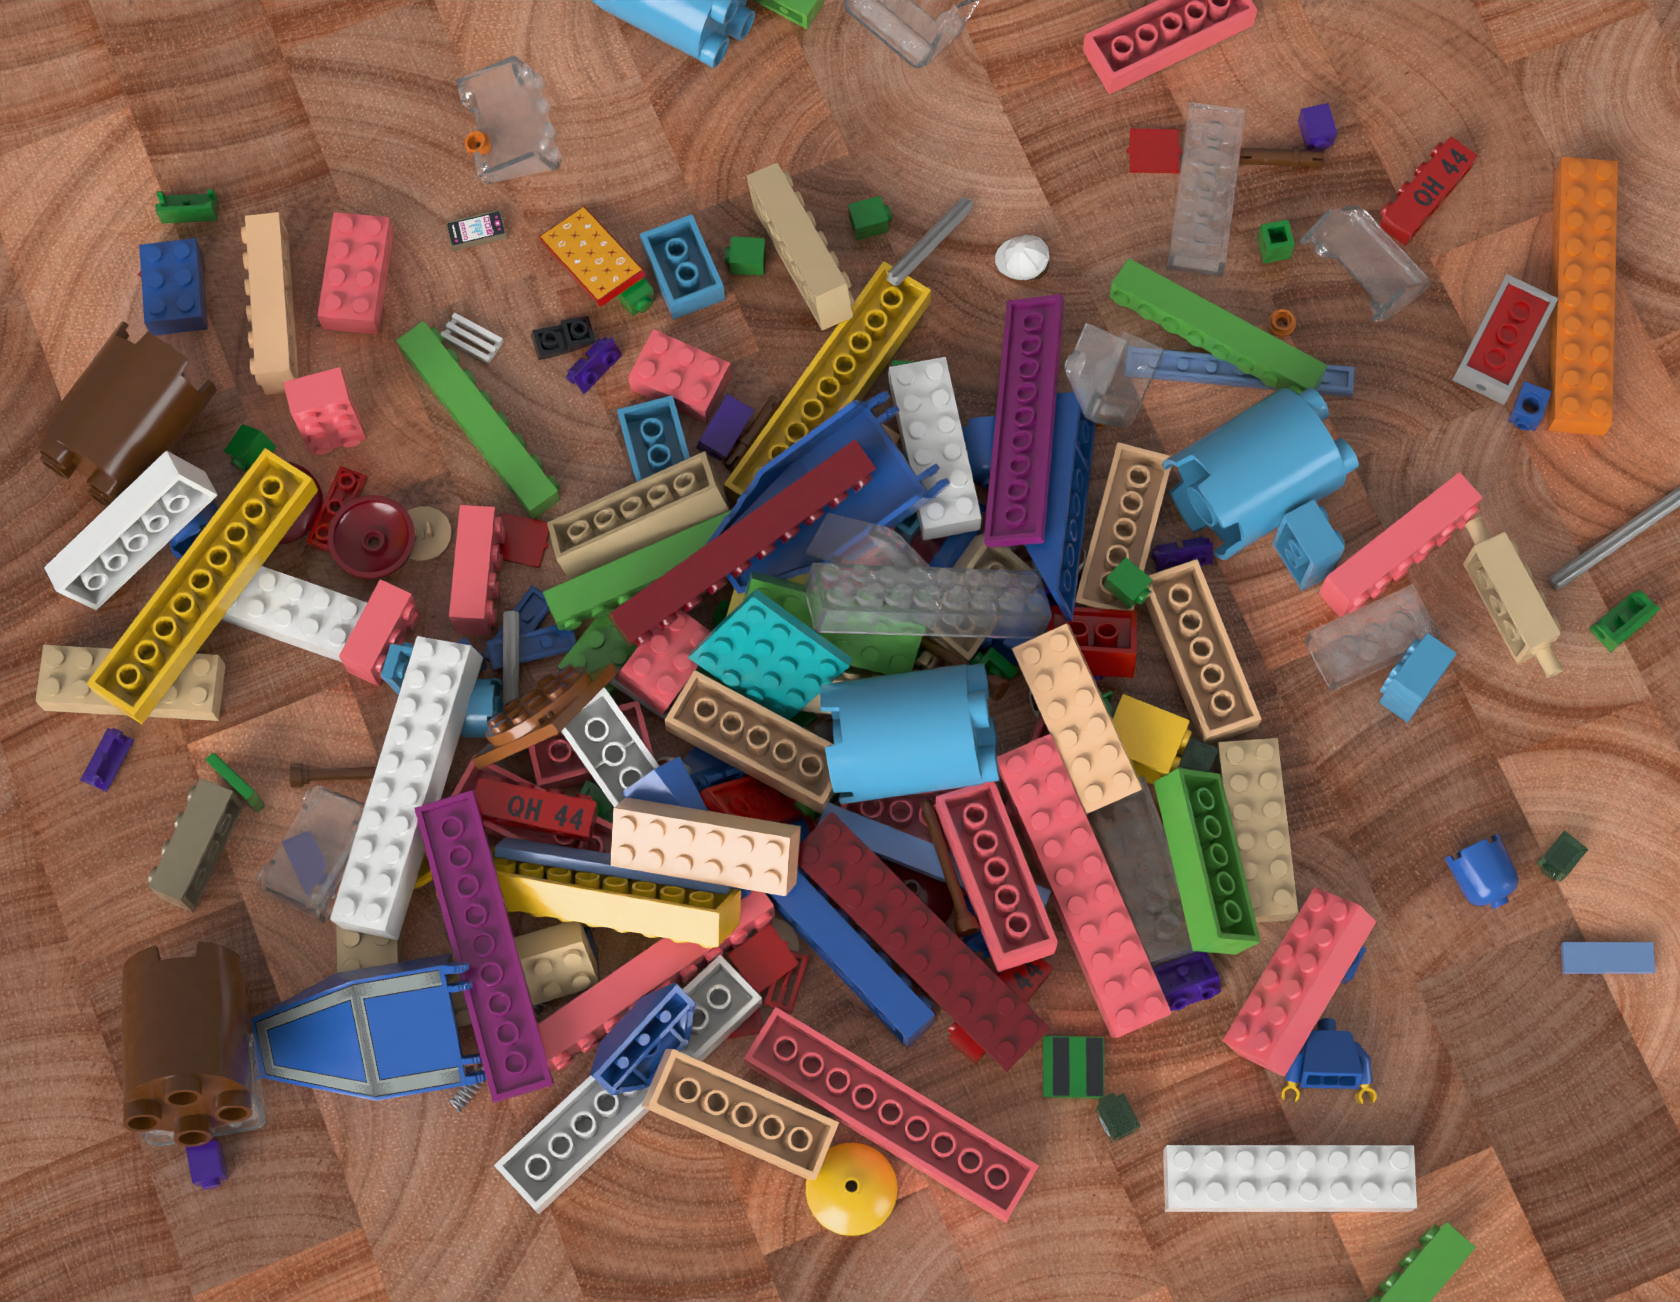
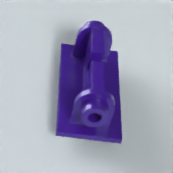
[566,337,622,394]
[1152,536,1213,573]
[80,728,134,792]

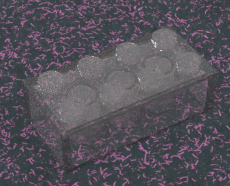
[1304,584,1441,692]

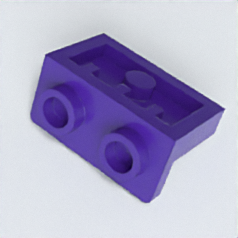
[1152,951,1221,1011]

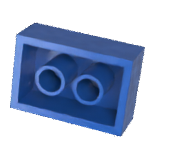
[139,238,208,336]

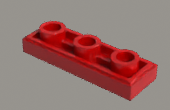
[306,466,368,554]

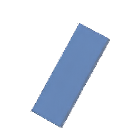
[1561,942,1655,974]

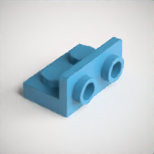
[381,642,414,695]

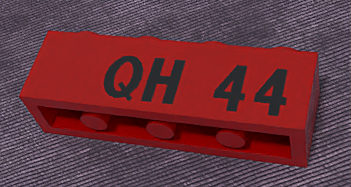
[1379,136,1478,246]
[475,775,599,843]
[948,958,1054,1065]

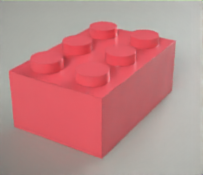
[628,329,732,424]
[339,580,420,687]
[616,610,711,715]

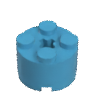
[460,678,503,738]

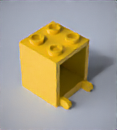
[1112,694,1192,785]

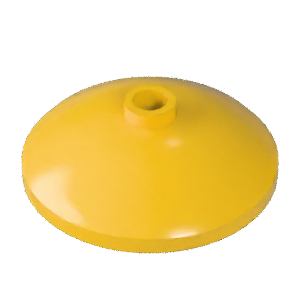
[806,1143,898,1236]

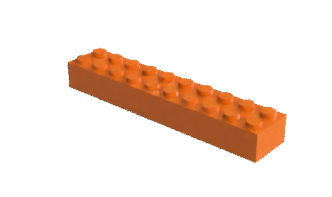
[1547,157,1618,436]

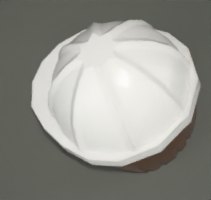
[995,234,1050,280]

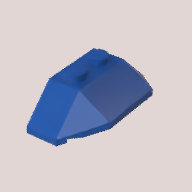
[590,982,696,1095]

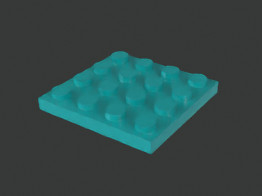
[688,589,852,720]

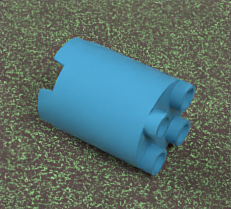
[592,0,755,68]
[1162,387,1359,560]
[820,663,999,804]

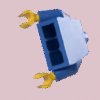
[1281,1018,1377,1105]

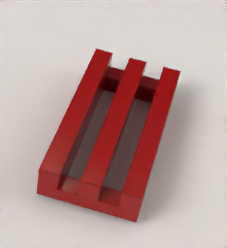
[763,950,810,1014]

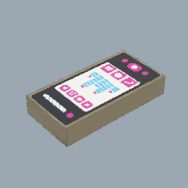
[446,210,507,251]

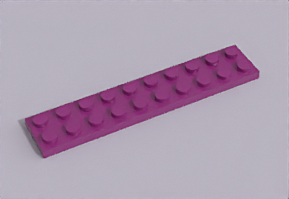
[984,294,1065,548]
[414,790,554,1103]

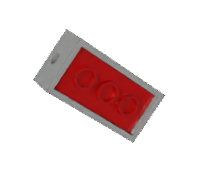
[1453,274,1559,405]

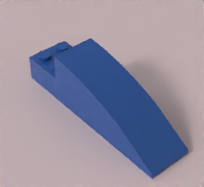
[1025,391,1096,621]

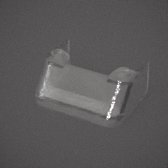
[844,0,980,68]
[1299,205,1431,323]
[1064,323,1165,427]
[806,513,947,613]

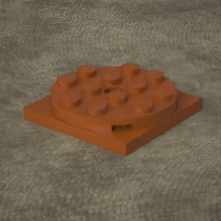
[472,663,618,770]

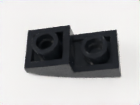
[531,316,596,360]

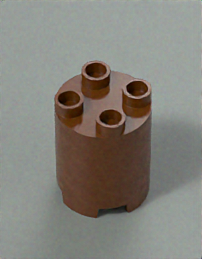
[36,321,217,508]
[121,941,252,1147]

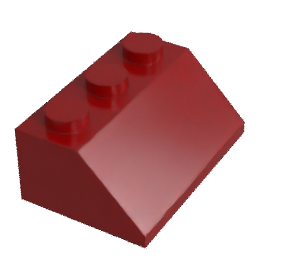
[1047,605,1137,678]

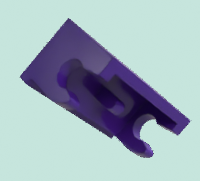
[696,394,754,461]

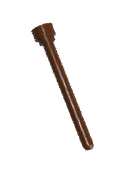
[919,635,1009,701]
[289,763,377,787]
[921,799,981,937]

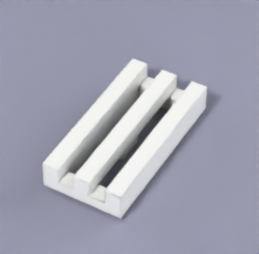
[441,312,504,365]

